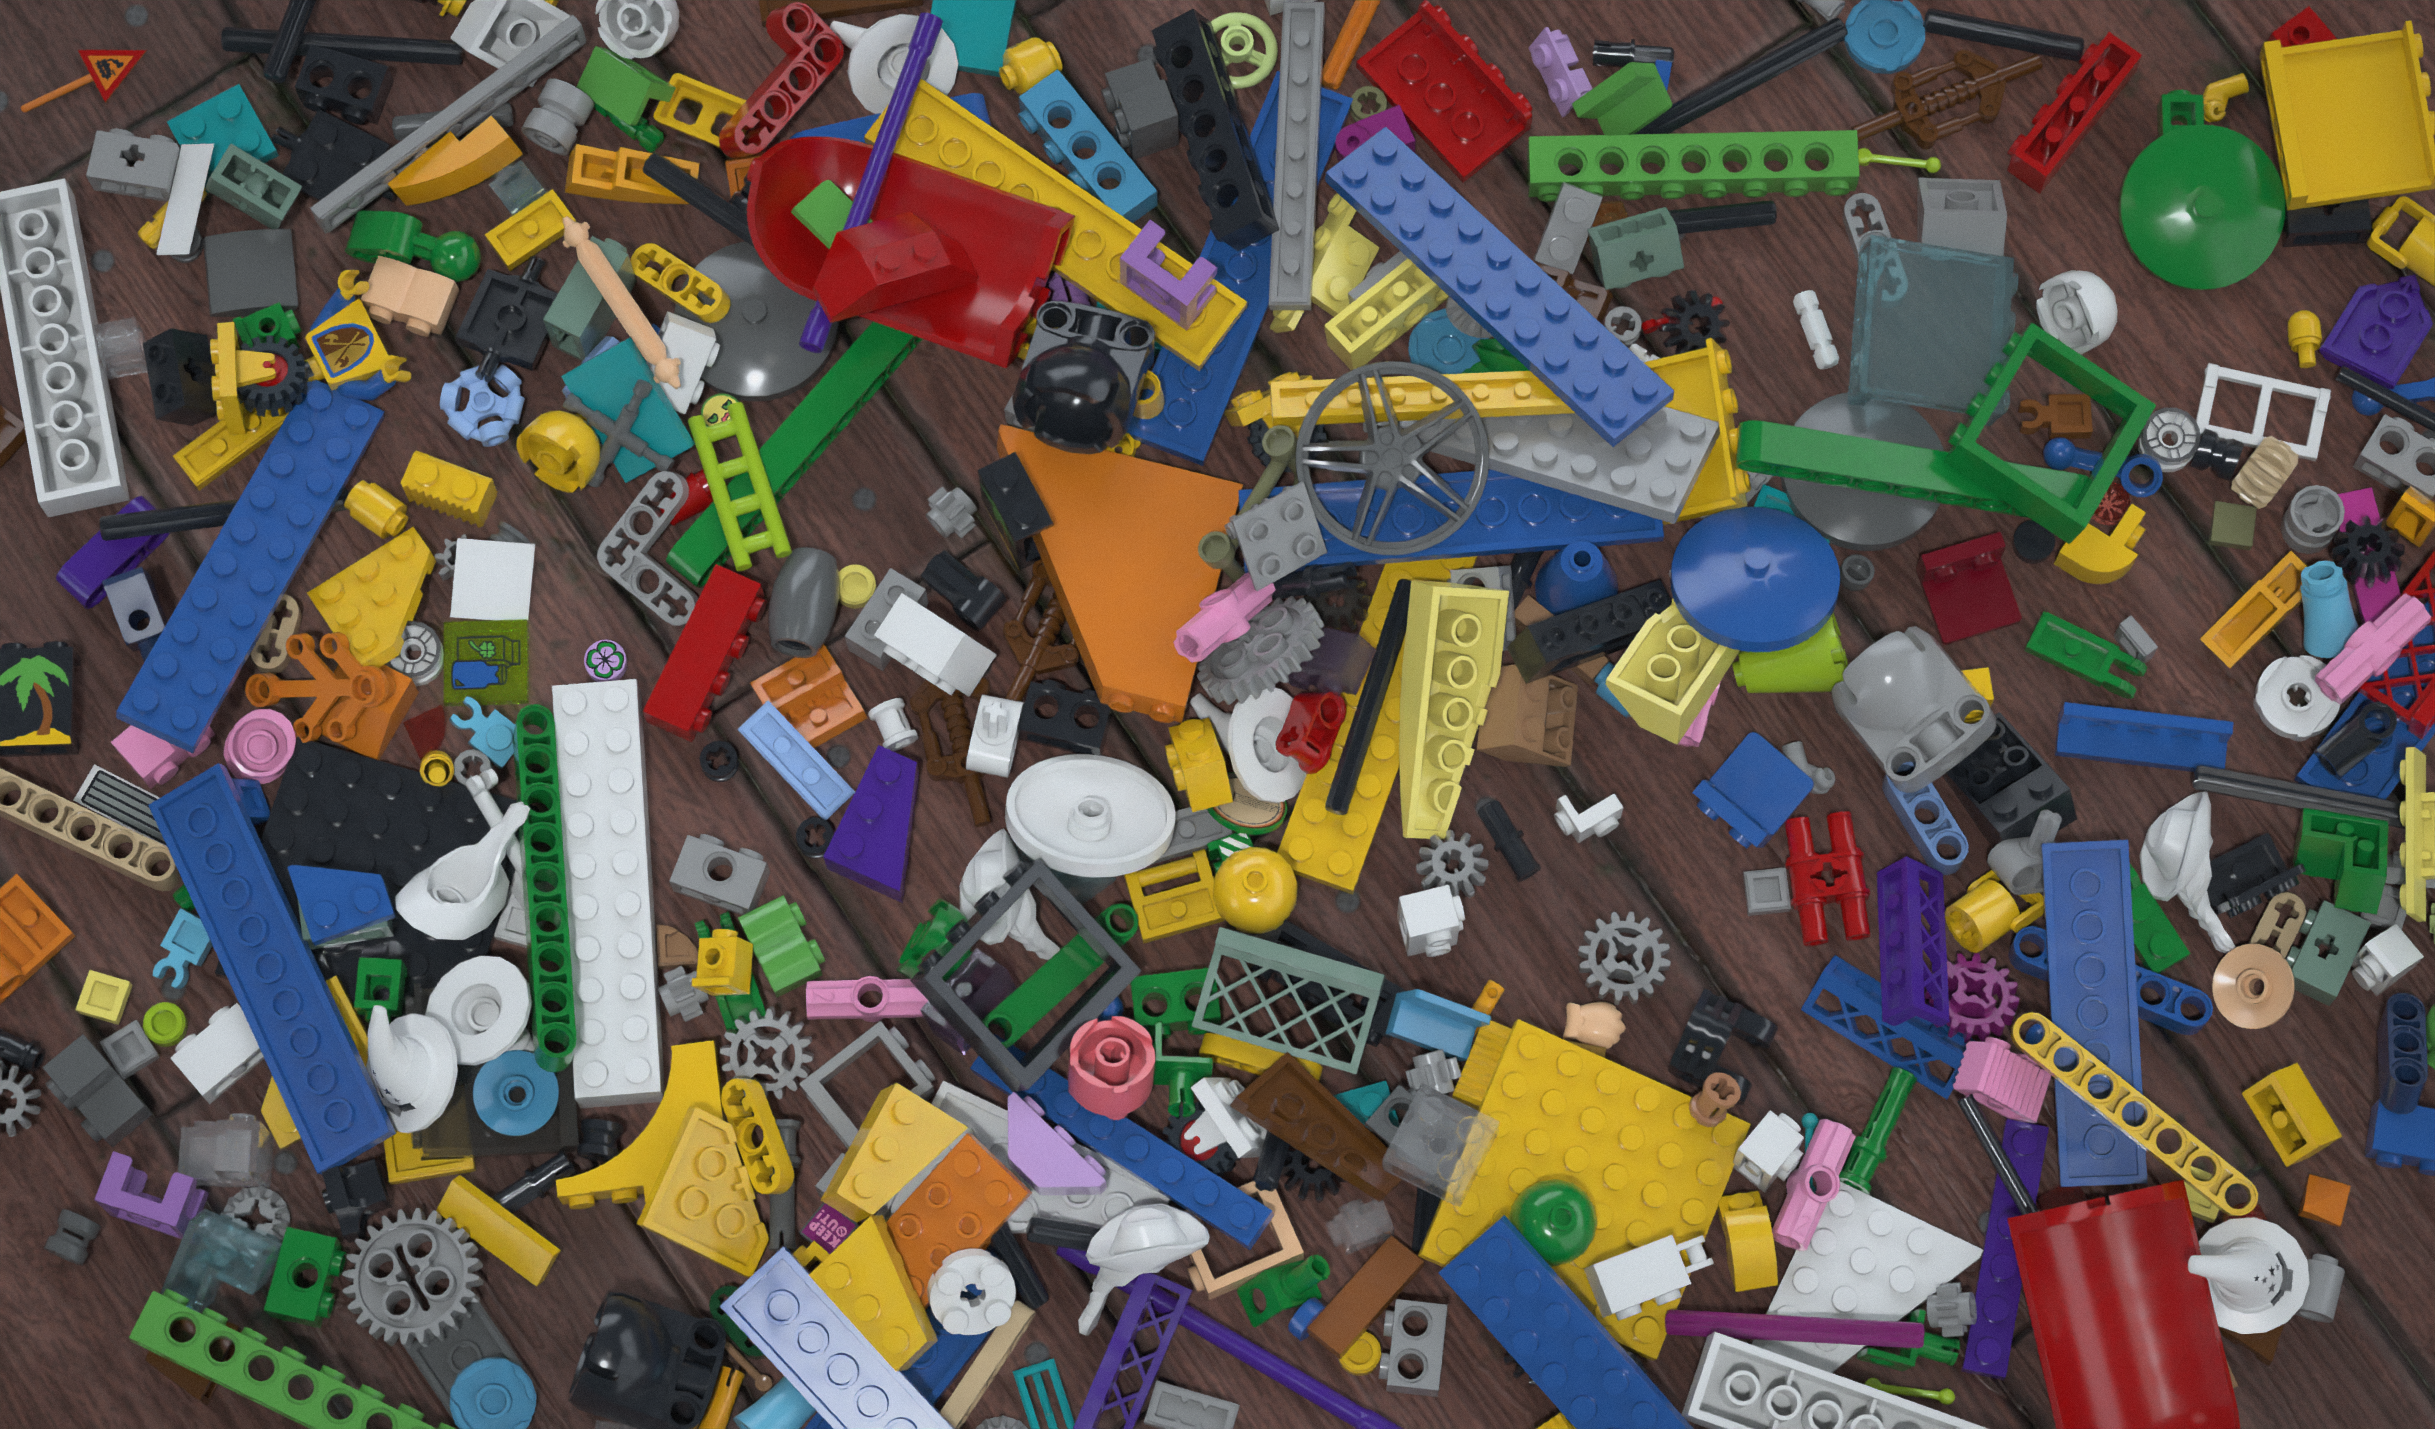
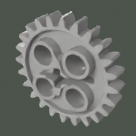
[1197,596,1324,705]
[342,1208,484,1349]

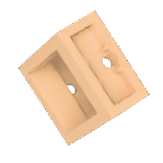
[1184,1181,1304,1300]

